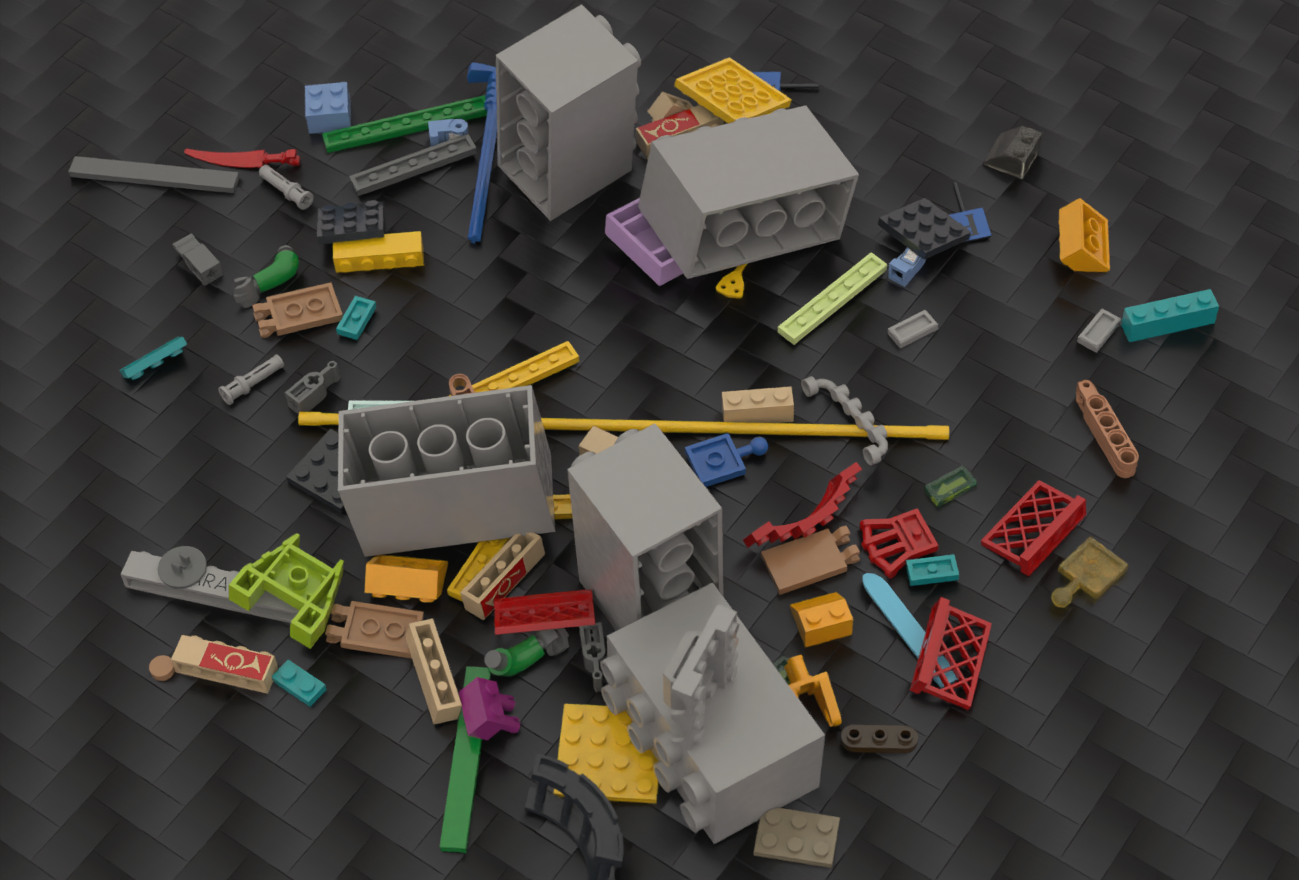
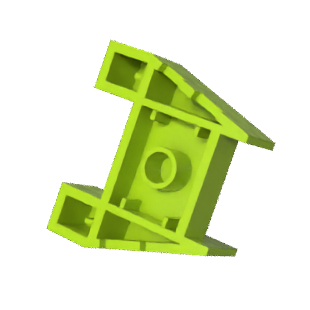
[229,533,344,649]

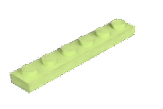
[778,253,887,344]

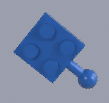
[685,433,768,487]

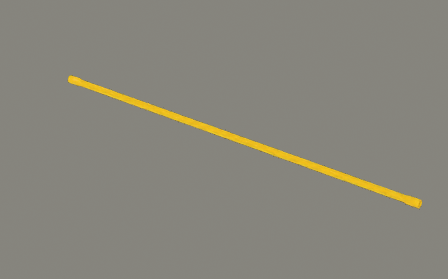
[298,412,949,440]

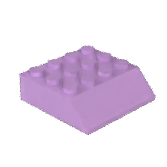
[605,198,683,286]

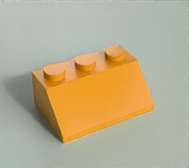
[1059,198,1110,272]
[365,554,448,602]

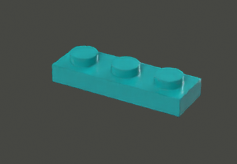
[119,337,187,380]

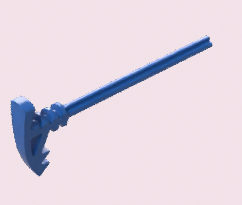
[467,62,497,243]

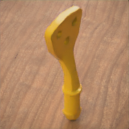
[716,263,748,299]

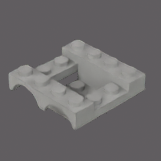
[663,604,739,751]

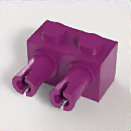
[458,677,520,740]

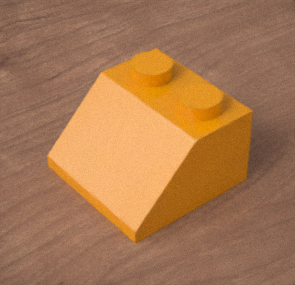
[790,592,853,647]

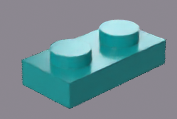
[336,296,376,340]
[906,554,959,586]
[272,660,327,707]

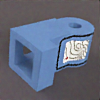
[428,119,469,147]
[888,247,926,287]

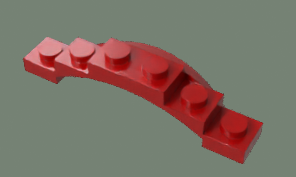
[743,462,862,548]

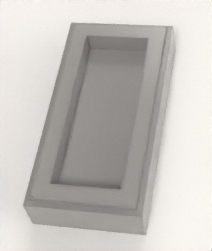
[1077,309,1121,353]
[887,310,938,348]

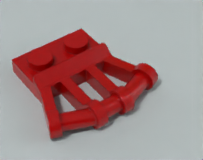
[859,508,939,579]

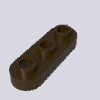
[841,725,918,753]

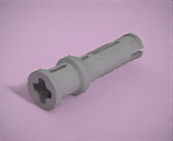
[259,165,314,210]
[218,354,284,405]

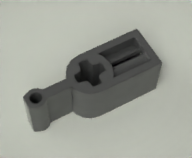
[173,234,223,286]
[285,361,340,414]
[579,622,606,692]

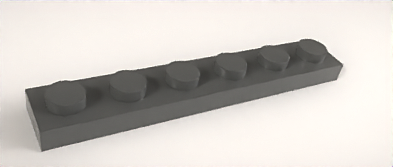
[349,134,477,196]

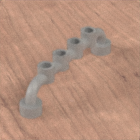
[801,376,888,466]

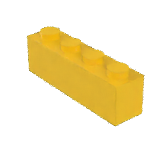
[333,231,424,273]

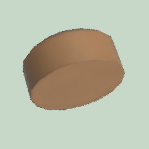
[149,655,175,681]

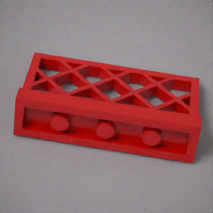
[981,480,1086,576]
[494,589,595,635]
[910,597,992,710]

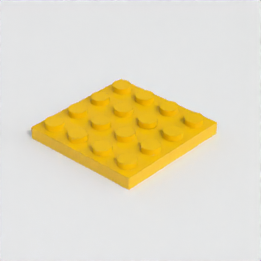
[674,57,791,123]
[553,704,659,803]

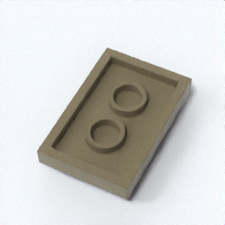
[754,808,840,868]

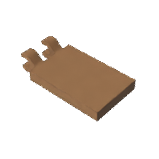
[252,283,343,338]
[761,526,860,595]
[325,601,424,658]

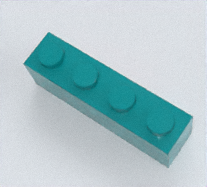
[1121,289,1219,342]

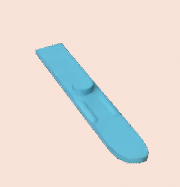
[862,573,958,689]

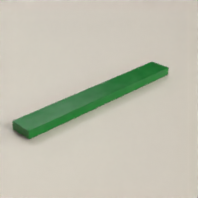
[322,95,487,153]
[440,666,492,853]

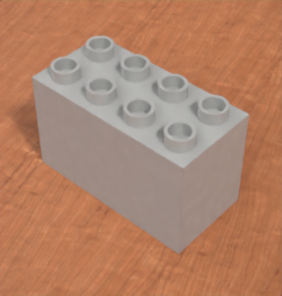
[496,4,641,221]
[638,106,859,279]
[338,385,555,557]
[567,424,723,631]
[600,583,825,844]

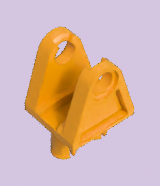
[784,655,842,727]

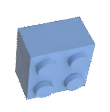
[305,82,351,134]

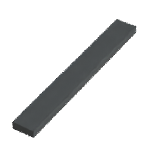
[69,156,240,193]

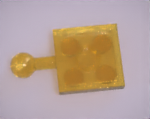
[1052,536,1129,607]

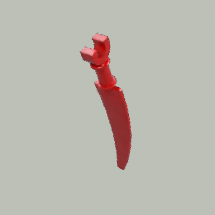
[184,149,300,168]

